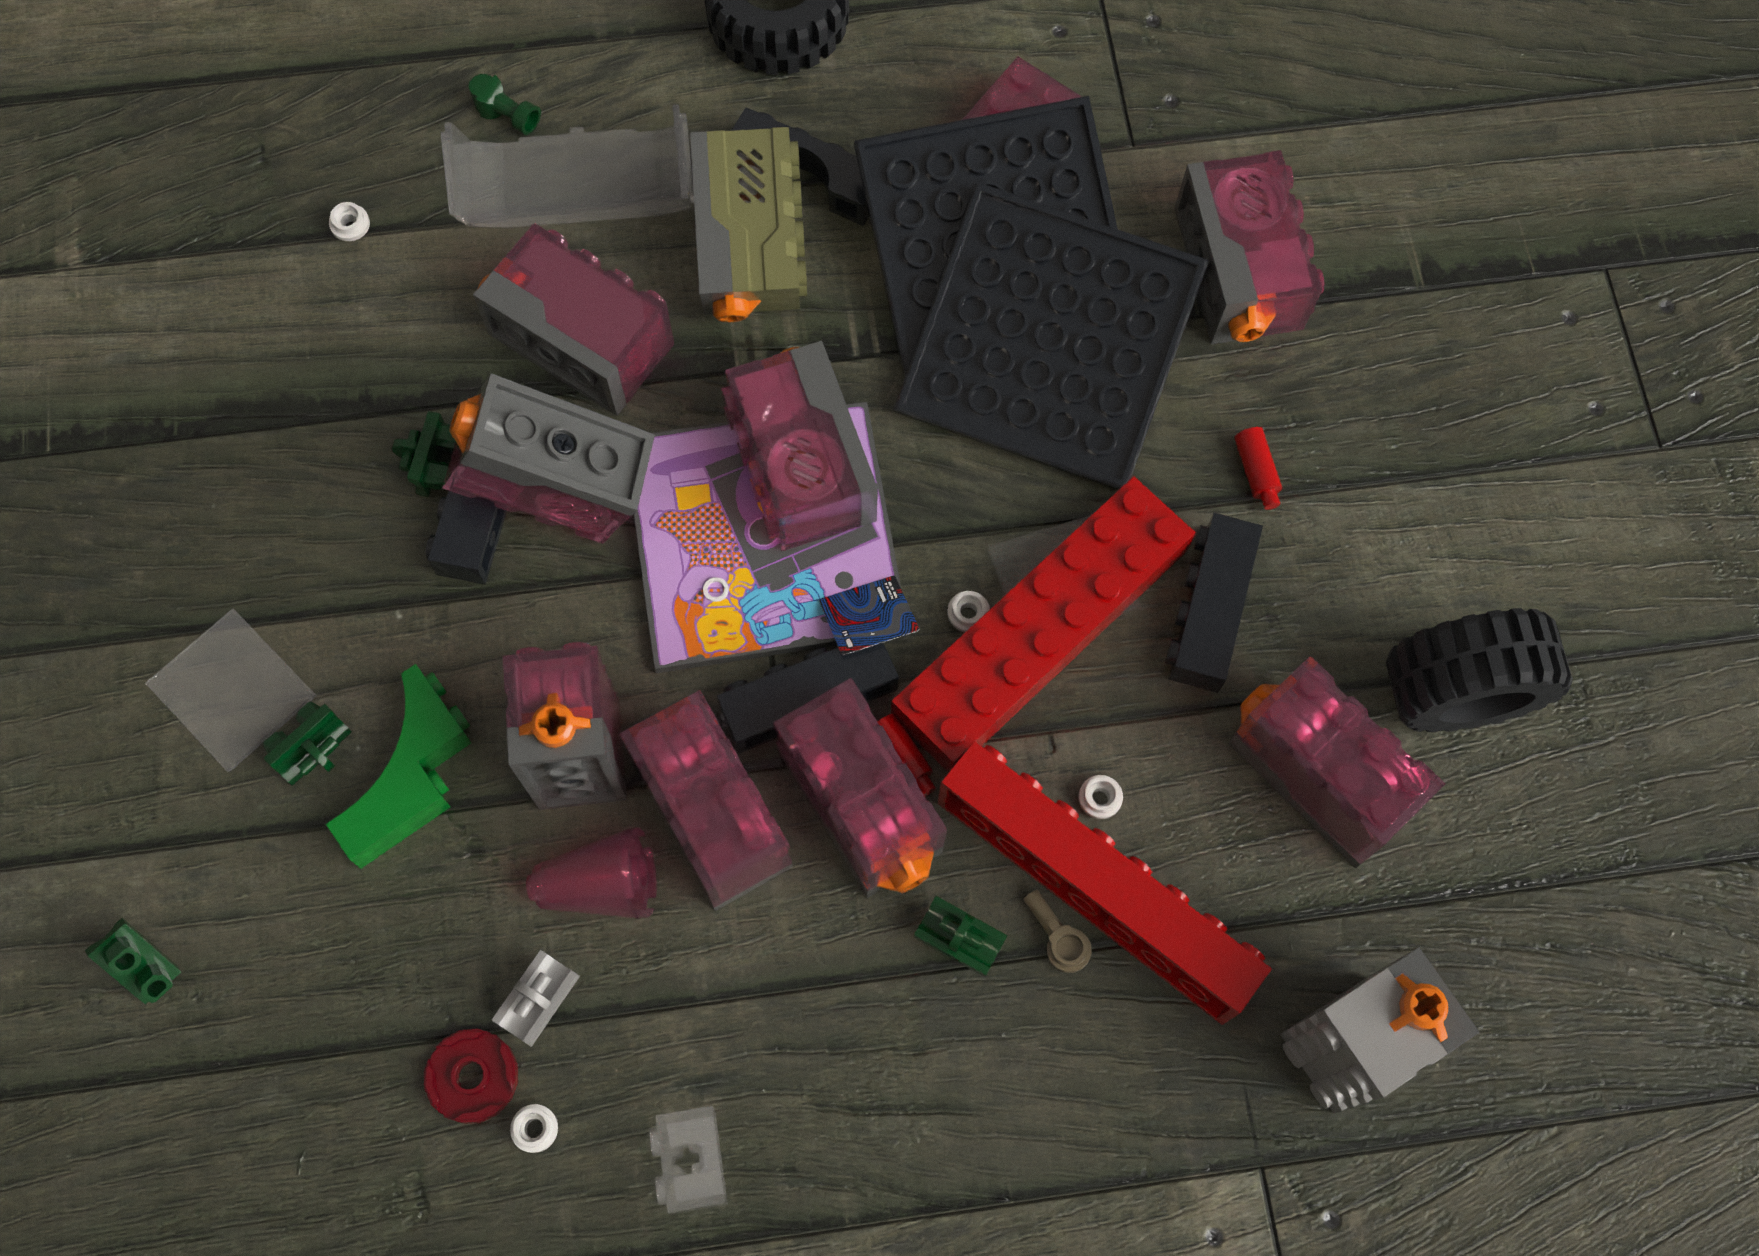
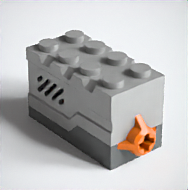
[1280,947,1480,1114]

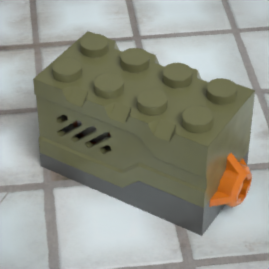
[690,127,807,322]

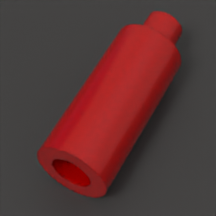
[1234,427,1282,510]
[870,713,936,798]

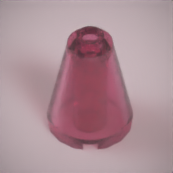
[526,827,657,919]

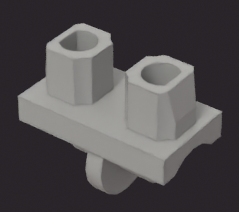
[492,950,580,1047]

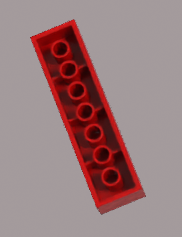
[891,476,1196,773]
[937,741,1272,1025]

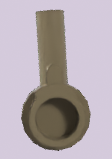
[1023,890,1092,973]

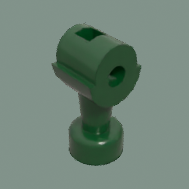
[469,74,541,135]

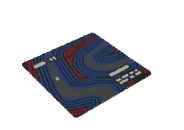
[819,576,919,655]

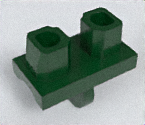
[391,411,461,497]
[263,702,352,786]
[914,896,1008,977]
[85,918,181,1005]

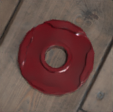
[424,1029,518,1124]

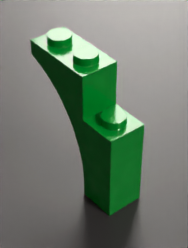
[326,664,471,869]

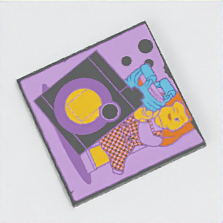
[634,402,908,673]

